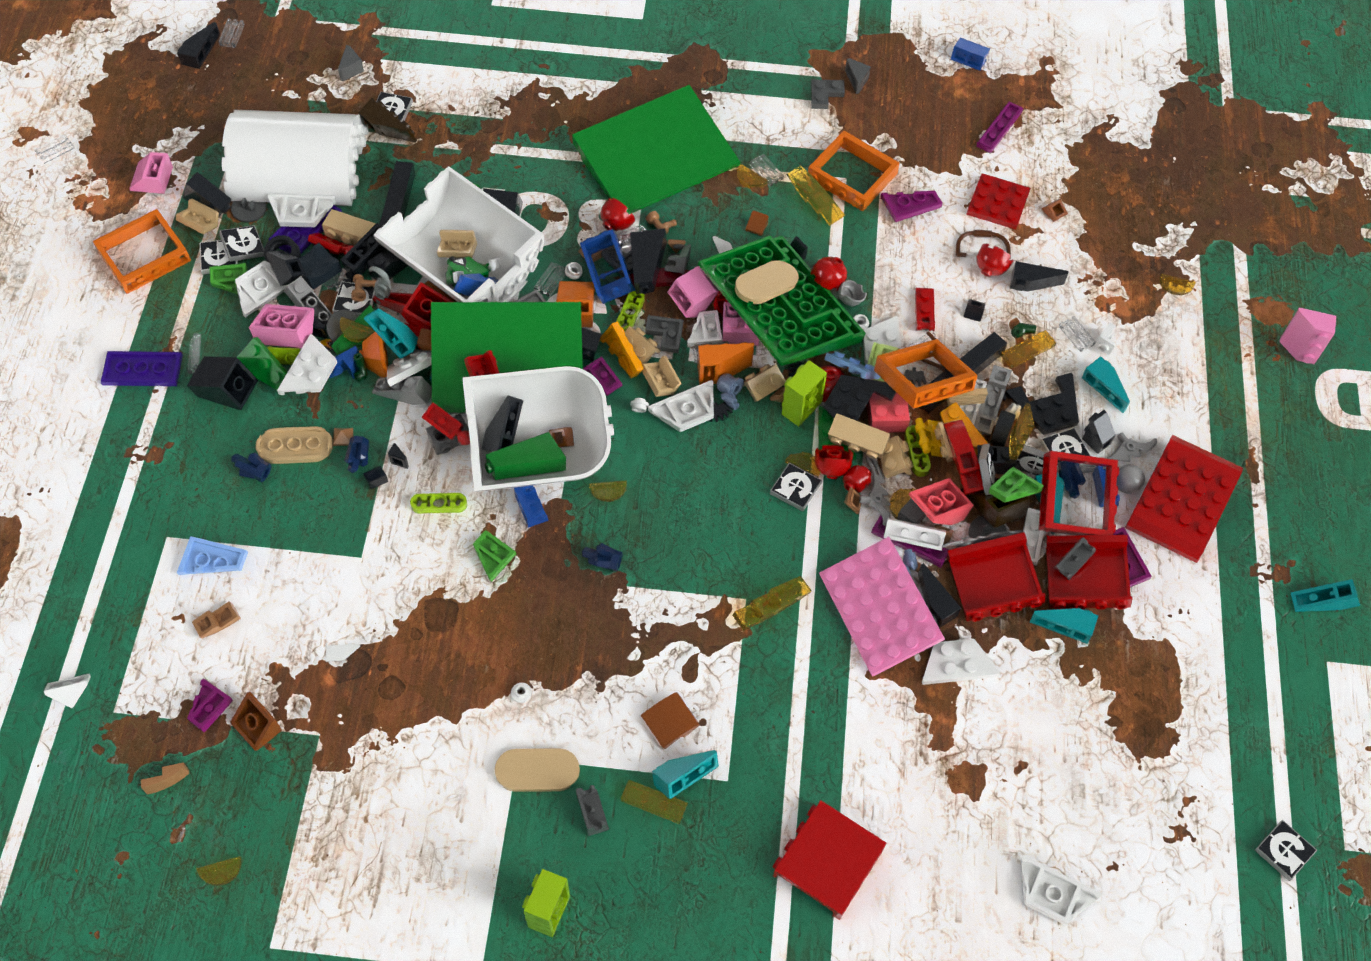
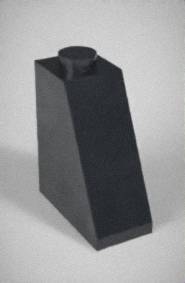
[183,172,231,218]

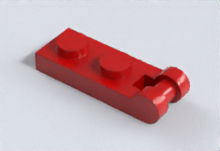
[915,288,935,331]

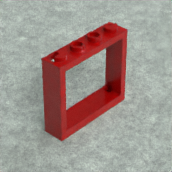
[1038,451,1119,535]

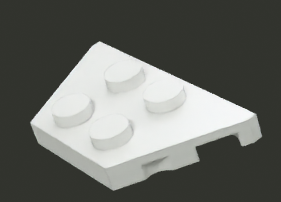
[268,194,336,227]
[235,261,288,317]
[863,316,903,374]
[277,334,337,395]
[386,349,432,386]
[648,380,714,432]
[922,639,1000,685]
[1020,855,1102,925]

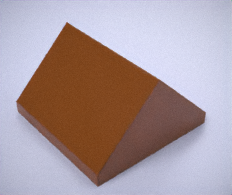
[230,692,282,751]

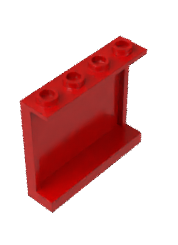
[947,532,1046,622]
[1046,535,1133,610]
[773,800,887,920]

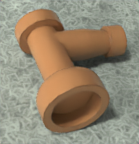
[645,211,677,234]
[351,274,376,302]

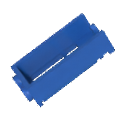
[580,229,635,304]

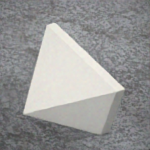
[44,673,91,708]

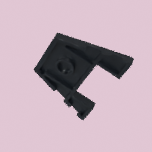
[1005,373,1079,435]
[823,375,897,421]

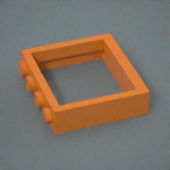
[807,131,900,211]
[93,209,191,294]
[874,339,978,409]

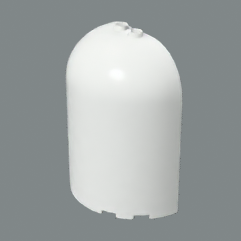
[463,366,614,492]

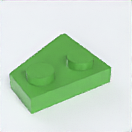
[210,263,248,294]
[989,467,1044,502]
[473,530,516,582]

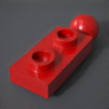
[308,233,353,255]
[422,402,470,446]

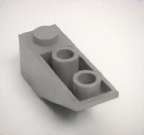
[284,276,332,327]
[372,376,432,405]

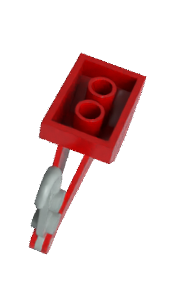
[369,266,454,330]

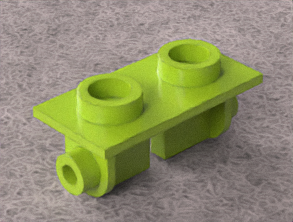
[267,346,301,365]

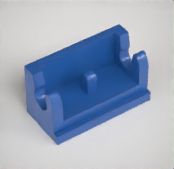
[950,37,990,71]
[1092,466,1120,507]
[514,485,548,528]

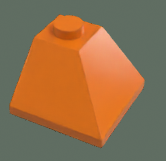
[359,332,388,377]

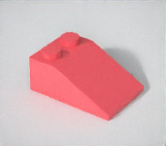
[867,393,910,433]
[908,478,974,525]

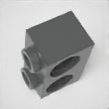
[426,413,469,455]

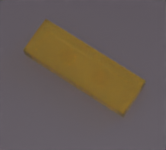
[1001,330,1056,369]
[621,780,688,824]

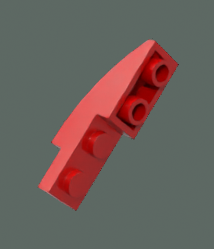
[943,420,984,495]

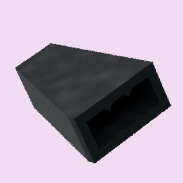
[630,228,667,294]

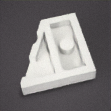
[687,310,723,347]

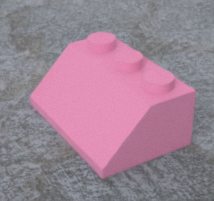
[249,304,314,348]
[1280,308,1336,364]

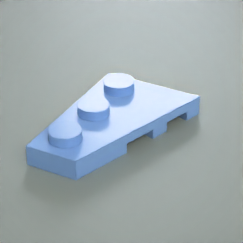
[824,351,880,379]
[177,536,248,575]

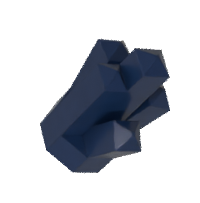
[344,436,370,473]
[231,452,271,482]
[1058,461,1086,499]
[582,543,623,572]

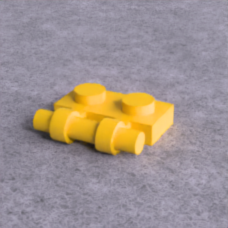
[915,418,942,457]

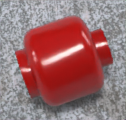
[843,465,871,493]

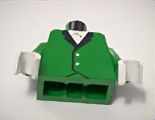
[445,256,501,295]

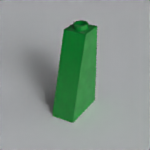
[484,432,566,480]

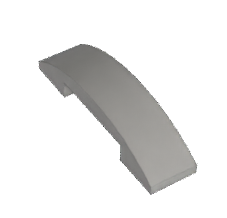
[974,365,1012,436]

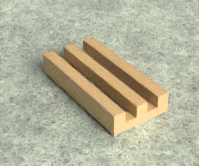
[947,388,988,406]

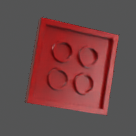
[966,173,1031,230]

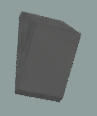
[338,45,364,81]
[845,58,871,94]

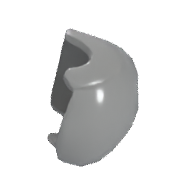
[838,280,867,307]
[1116,464,1145,494]

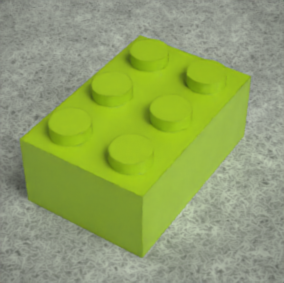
[782,360,827,427]
[522,869,570,938]

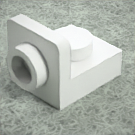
[1094,322,1116,355]

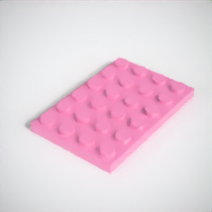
[819,537,945,677]

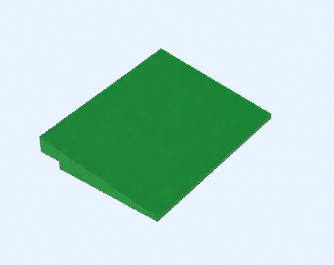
[572,84,741,214]
[698,236,866,366]
[431,302,583,414]

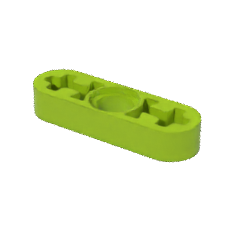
[616,291,645,331]
[904,425,931,477]
[410,493,467,514]

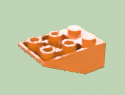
[556,281,595,328]
[697,342,754,385]

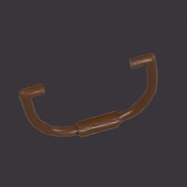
[956,230,1011,259]

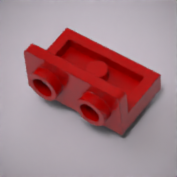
[464,350,500,377]

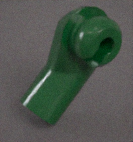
[1011,323,1036,338]
[353,353,367,381]

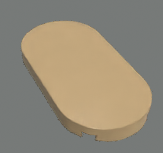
[735,261,799,304]
[256,426,333,464]
[495,748,580,792]

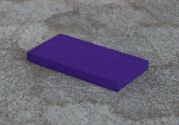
[269,205,342,254]
[101,351,183,386]

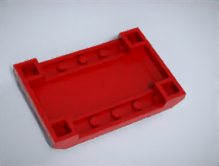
[1125,435,1243,563]

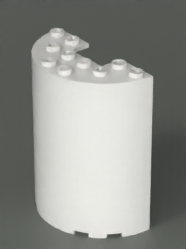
[222,110,368,206]
[374,166,544,302]

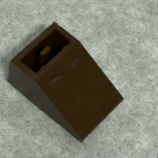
[358,98,417,143]
[960,478,1029,528]

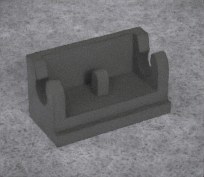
[665,244,691,274]
[1054,537,1096,580]
[576,785,609,836]

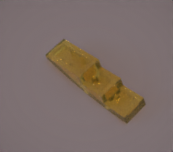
[786,165,845,226]
[1009,403,1034,460]
[732,576,812,631]

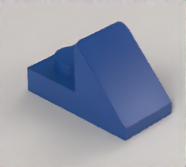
[329,346,359,379]

